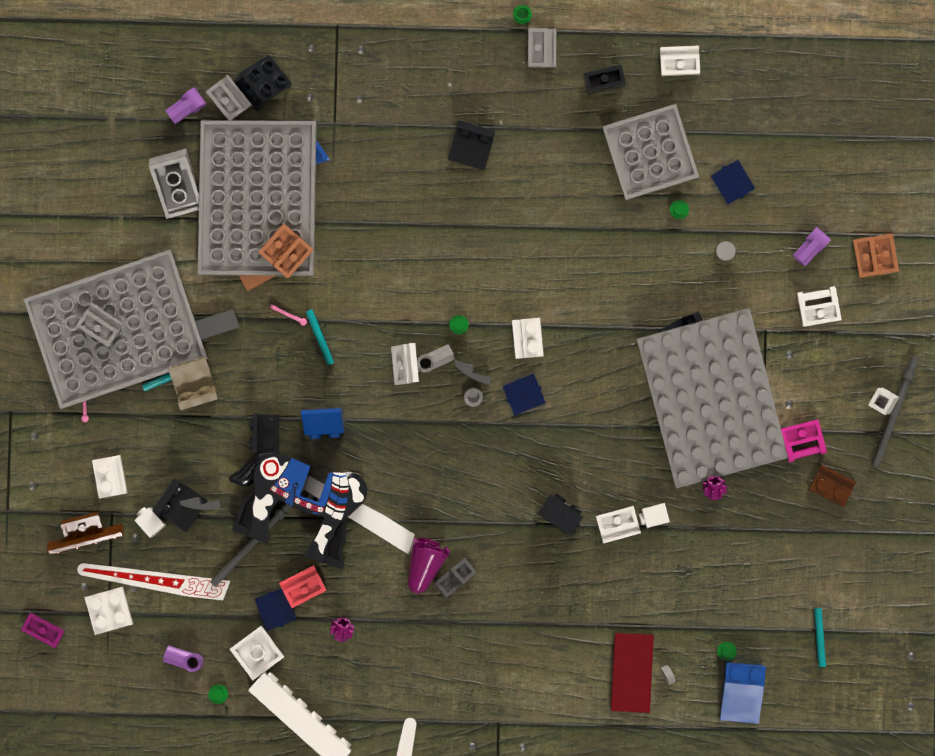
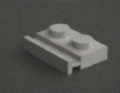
[528,28,556,68]
[206,75,252,121]
[76,302,125,348]

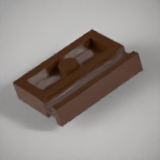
[808,465,856,507]

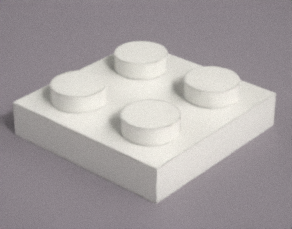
[85,587,133,635]
[230,625,285,680]

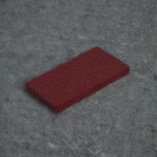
[611,633,654,713]

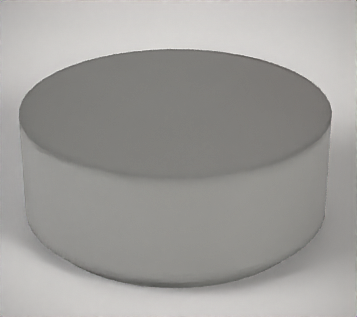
[716,241,736,261]
[464,387,483,407]
[660,665,676,686]

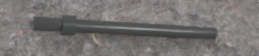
[872,356,919,468]
[210,503,292,587]

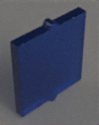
[711,160,755,205]
[502,374,546,416]
[255,589,297,631]

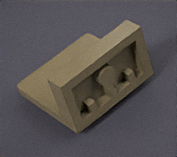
[169,357,218,410]

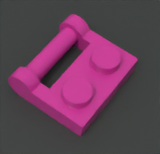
[781,419,827,463]

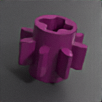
[702,476,727,500]
[330,618,355,642]

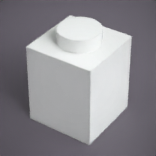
[868,388,899,415]
[639,503,670,528]
[135,507,167,538]

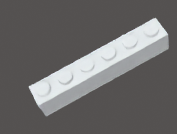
[248,672,352,756]

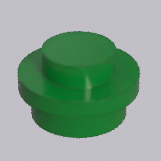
[513,5,532,24]
[670,200,689,220]
[449,315,469,334]
[717,641,737,661]
[208,684,228,704]

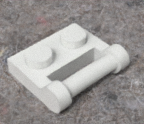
[796,286,842,327]

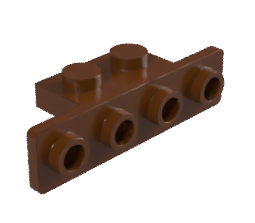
[47,512,124,555]

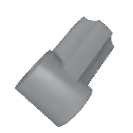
[417,344,455,373]

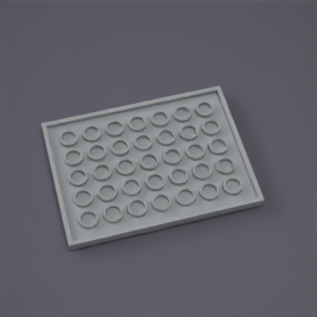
[198,121,317,276]
[24,249,208,409]
[636,308,788,489]

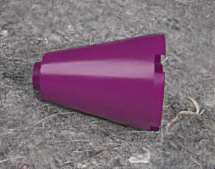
[407,537,450,594]

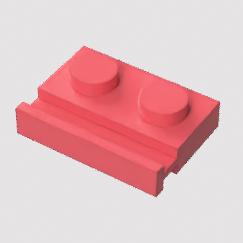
[279,565,326,608]

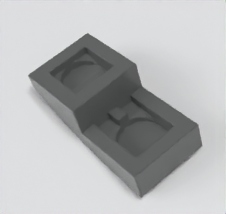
[195,309,239,340]
[454,361,491,386]
[180,497,223,510]
[433,558,477,599]

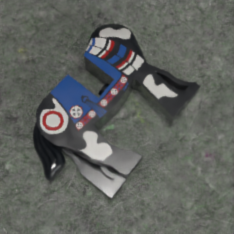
[229,453,367,569]

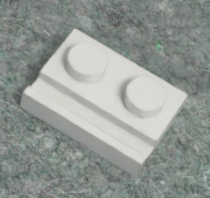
[660,46,700,76]
[512,318,544,359]
[391,343,419,385]
[92,455,128,499]
[596,506,641,543]

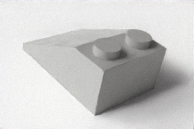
[149,149,199,219]

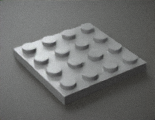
[602,104,699,201]

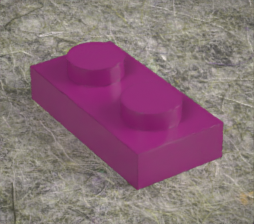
[21,613,65,648]

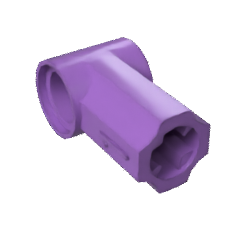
[165,88,206,125]
[792,227,831,267]
[163,645,204,672]

